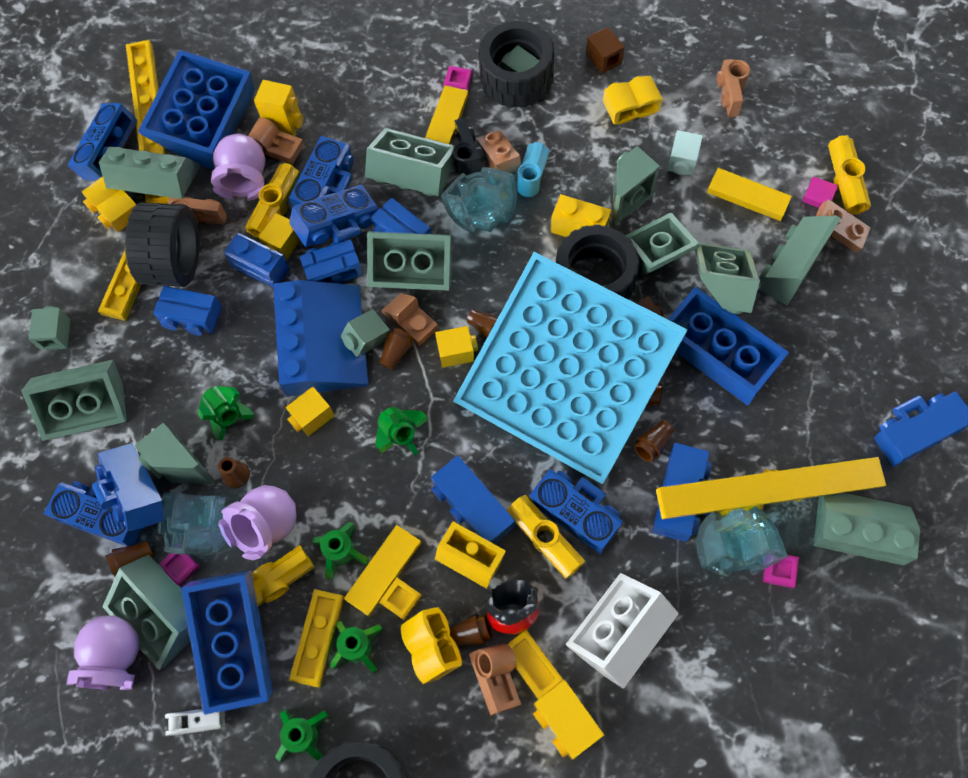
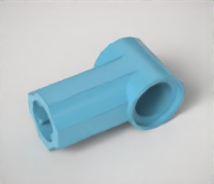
[517,142,549,197]

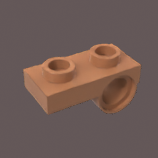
[717,59,750,117]
[248,118,304,165]
[477,130,521,180]
[167,196,227,225]
[816,199,871,252]
[469,644,521,716]

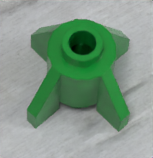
[197,386,254,440]
[375,407,429,456]
[312,522,369,581]
[330,620,384,674]
[275,710,330,762]

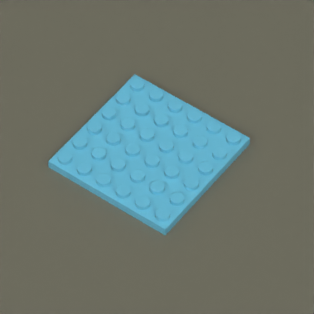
[453,252,687,484]

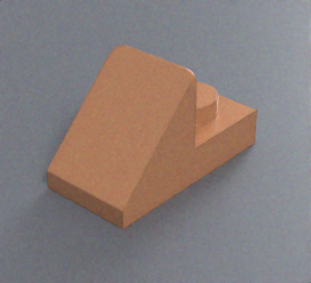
[381,293,439,347]

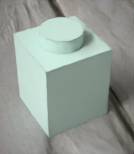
[667,130,703,176]

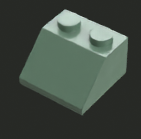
[612,146,660,226]
[625,213,700,274]
[134,423,215,484]

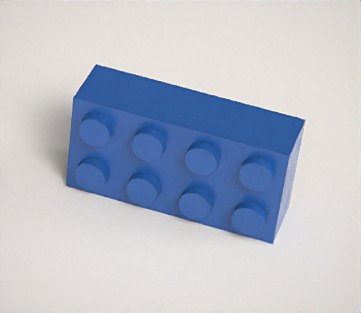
[667,287,789,405]
[181,570,273,715]

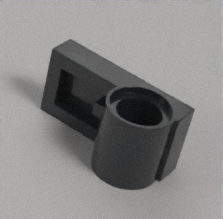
[453,117,484,176]

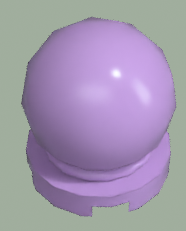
[211,133,266,201]
[219,485,296,560]
[66,615,139,690]

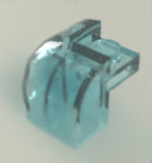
[441,167,517,233]
[158,493,226,556]
[696,506,788,577]

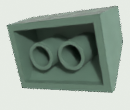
[365,128,454,196]
[99,147,200,199]
[759,216,841,306]
[367,231,453,291]
[695,243,760,314]
[22,359,127,441]
[813,493,920,565]
[103,555,191,671]

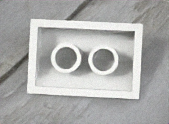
[566,573,679,689]

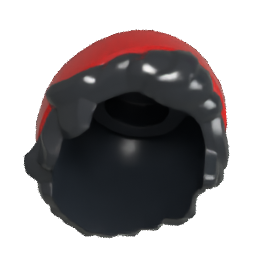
[484,579,540,635]

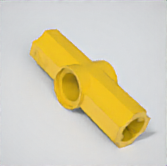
[828,135,871,215]
[245,163,301,238]
[506,495,585,579]
[252,545,315,606]

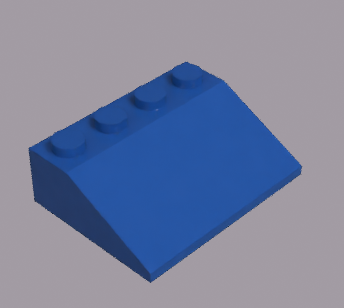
[138,50,255,169]
[273,280,369,397]

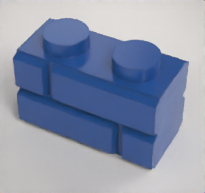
[371,198,432,234]
[224,233,289,288]
[300,239,363,284]
[153,286,222,336]

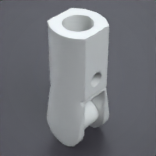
[165,709,225,736]

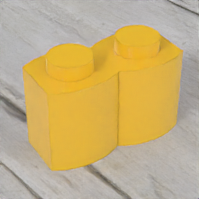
[603,76,663,124]
[82,176,136,233]
[401,607,462,684]

